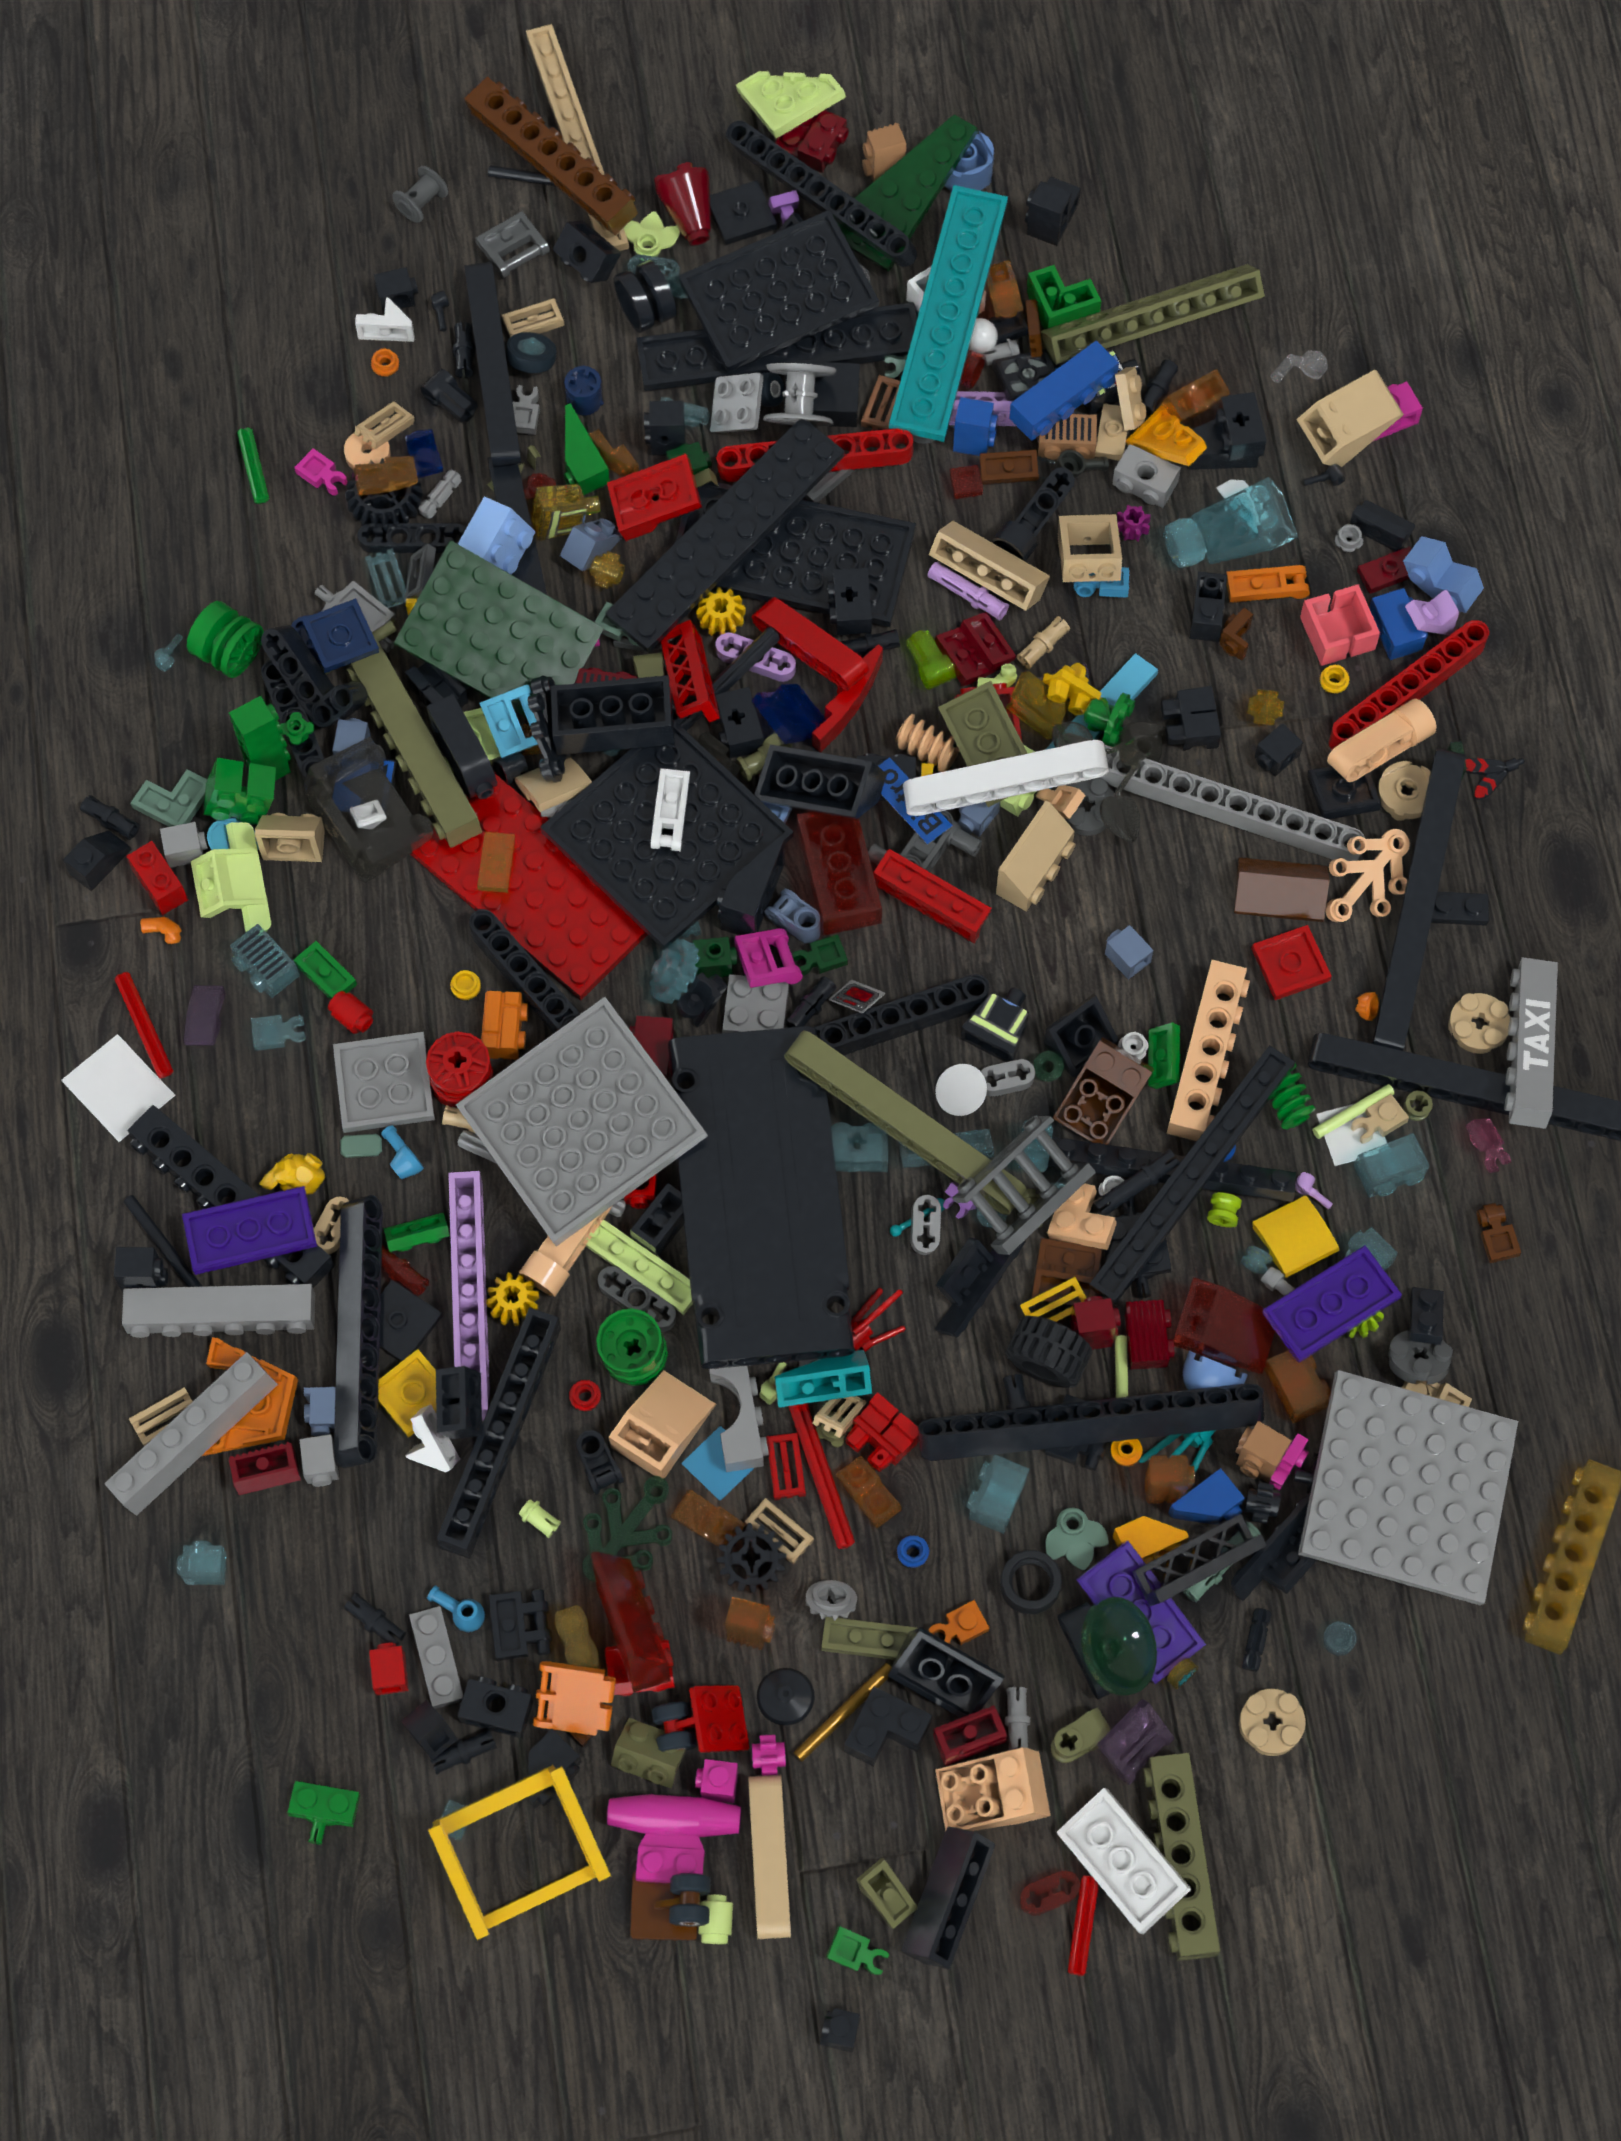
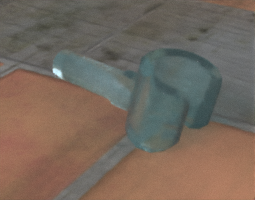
[154,634,183,672]

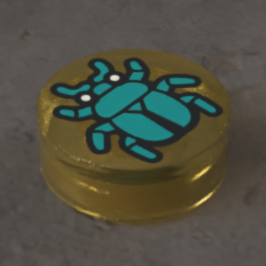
[1167,1658,1198,1689]

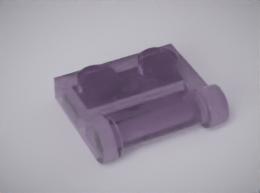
[1097,1699,1175,1785]

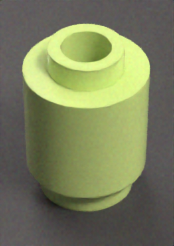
[698,1895,733,1944]

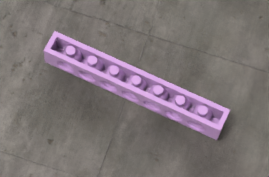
[449,1171,490,1421]

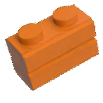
[481,991,528,1060]

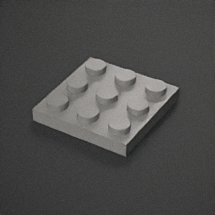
[333,1032,435,1133]

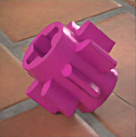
[752,1734,786,1776]

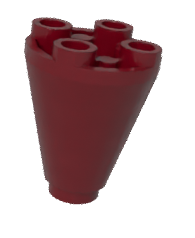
[654,162,711,246]

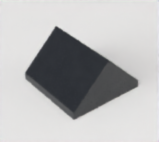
[1044,994,1119,1077]

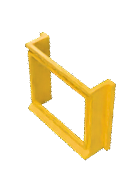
[428,1765,611,1940]

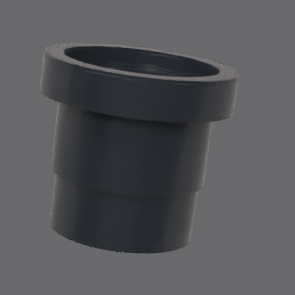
[492,752,528,785]

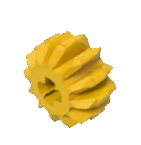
[696,587,746,636]
[486,1272,539,1326]

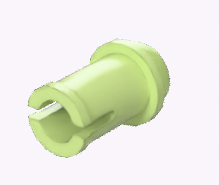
[519,1499,561,1538]

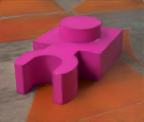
[294,448,347,496]
[1269,1433,1309,1491]

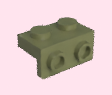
[611,1718,686,1788]

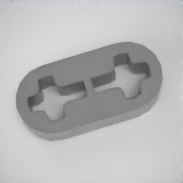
[981,1059,1035,1097]
[910,1195,941,1255]

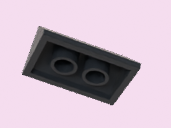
[888,1627,1005,1718]

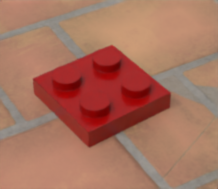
[1251,925,1332,1000]

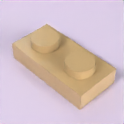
[1115,367,1146,430]

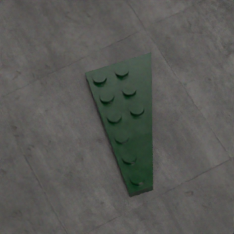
[837,114,979,272]

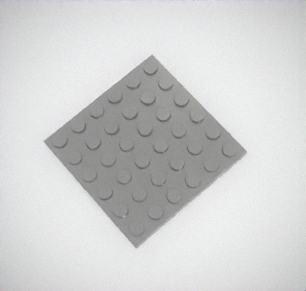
[456,997,708,1246]
[1298,1370,1518,1606]

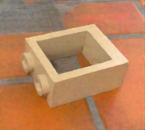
[1058,514,1122,582]

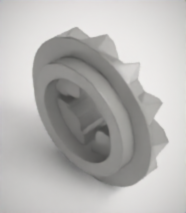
[806,1580,857,1621]

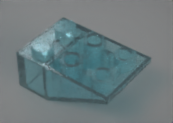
[1192,477,1298,565]

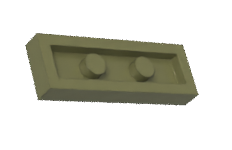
[821,1617,917,1660]

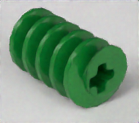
[1270,1063,1316,1129]

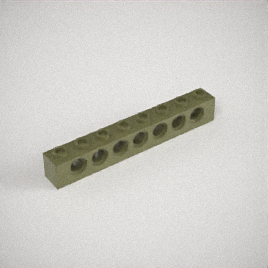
[1041,264,1265,364]

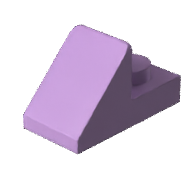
[1405,590,1459,635]

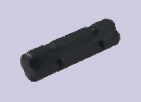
[1242,1608,1271,1672]

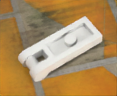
[651,768,690,851]

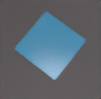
[682,1426,754,1501]

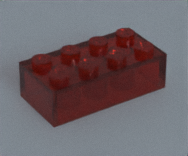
[797,811,882,936]

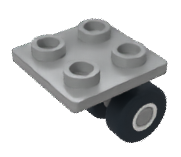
[710,372,785,434]

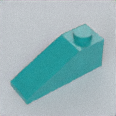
[774,1350,872,1407]

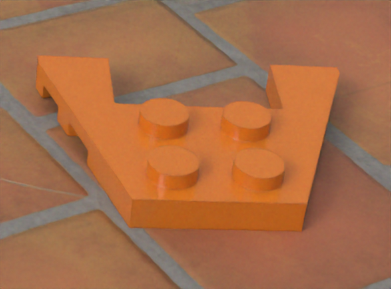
[202,1337,298,1456]

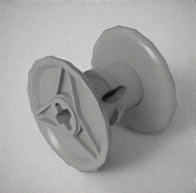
[763,363,837,426]

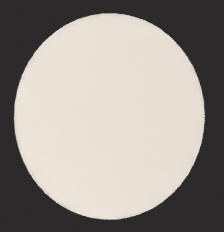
[936,1064,987,1116]

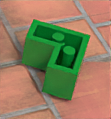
[1026,265,1101,330]

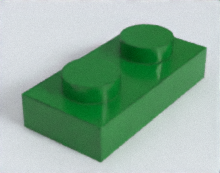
[294,941,357,1000]
[1148,1022,1180,1089]
[384,1212,450,1252]

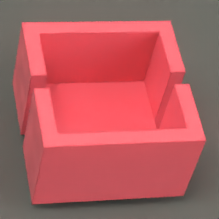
[1300,584,1380,666]

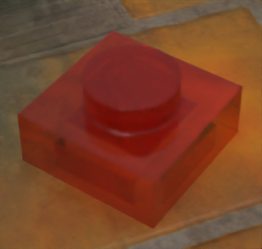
[950,465,983,499]

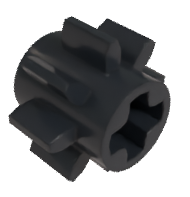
[1245,1482,1281,1524]

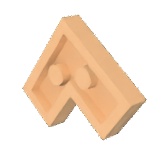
[1047,1184,1117,1250]

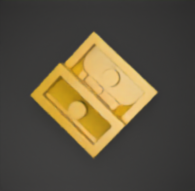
[1252,1195,1339,1278]

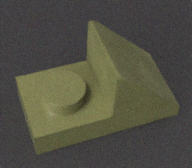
[857,1858,918,1929]

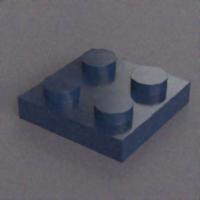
[302,598,379,673]

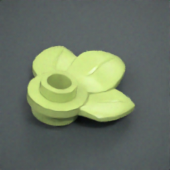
[624,212,679,259]

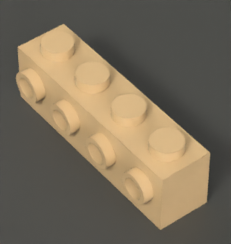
[929,521,1050,611]

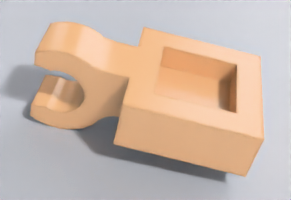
[1035,785,1085,819]

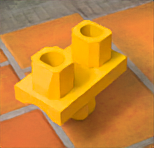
[1042,663,1102,716]

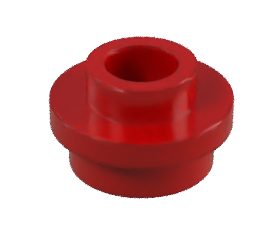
[569,1380,601,1411]

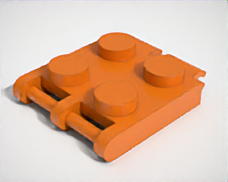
[533,1661,616,1736]

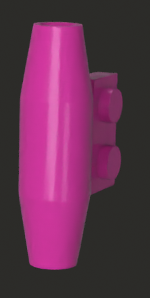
[607,1794,741,1883]

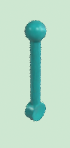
[890,1198,945,1237]

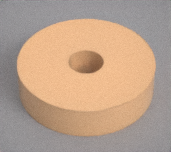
[344,429,391,473]

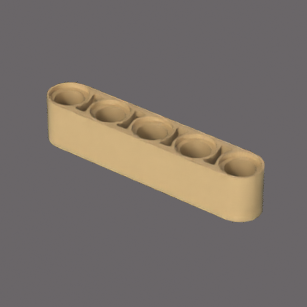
[748,1775,791,1939]

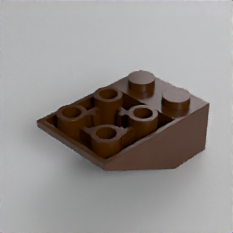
[1053,1037,1154,1145]

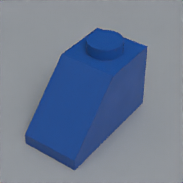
[1168,1468,1245,1525]

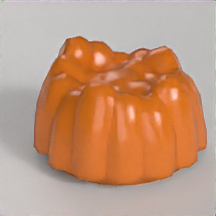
[1355,992,1380,1021]

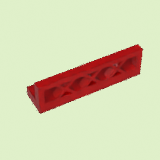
[661,619,720,723]
[872,849,992,944]

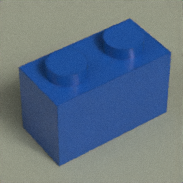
[953,397,998,456]
[1369,588,1428,660]

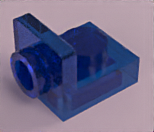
[405,429,444,478]

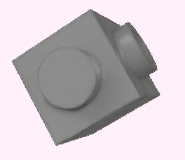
[160,822,208,868]
[300,1434,339,1487]

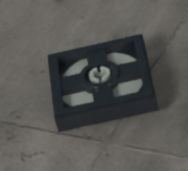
[992,349,1056,401]

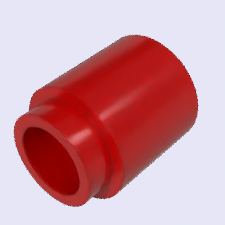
[328,991,373,1034]

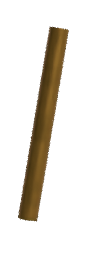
[793,1663,891,1762]

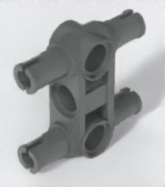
[866,810,982,872]

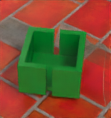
[203,758,276,825]

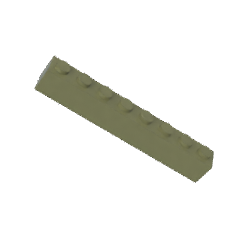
[346,641,482,848]

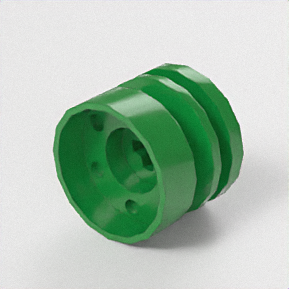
[187,600,264,678]
[596,1308,668,1386]

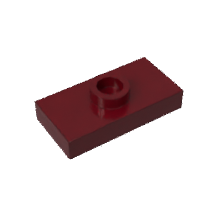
[1357,546,1412,594]

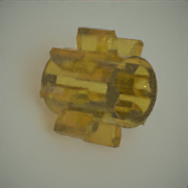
[590,551,625,589]
[1247,689,1284,726]

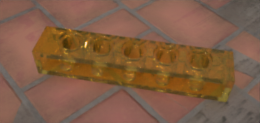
[1522,1459,1621,1655]

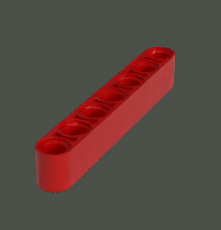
[717,428,913,482]
[1329,620,1489,750]

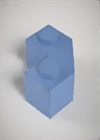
[1403,536,1484,613]

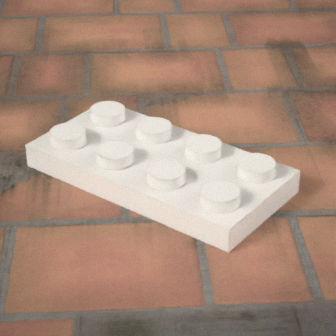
[1056,1788,1191,1934]

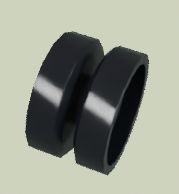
[613,260,677,333]

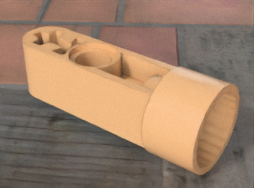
[1327,699,1436,782]
[519,1206,612,1297]

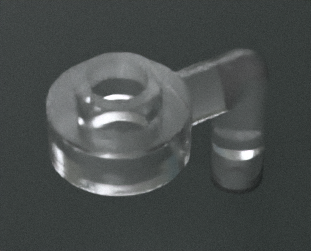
[1271,350,1328,383]

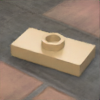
[1095,403,1128,461]

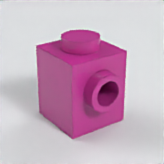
[695,1759,738,1803]

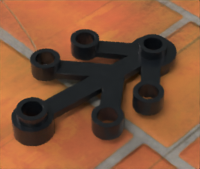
[527,675,576,783]

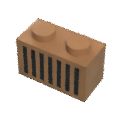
[1038,414,1097,460]

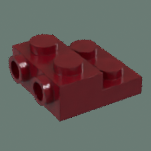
[775,110,849,173]

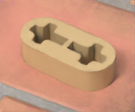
[314,1197,350,1254]

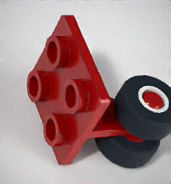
[652,1685,749,1753]

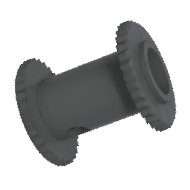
[393,166,448,223]

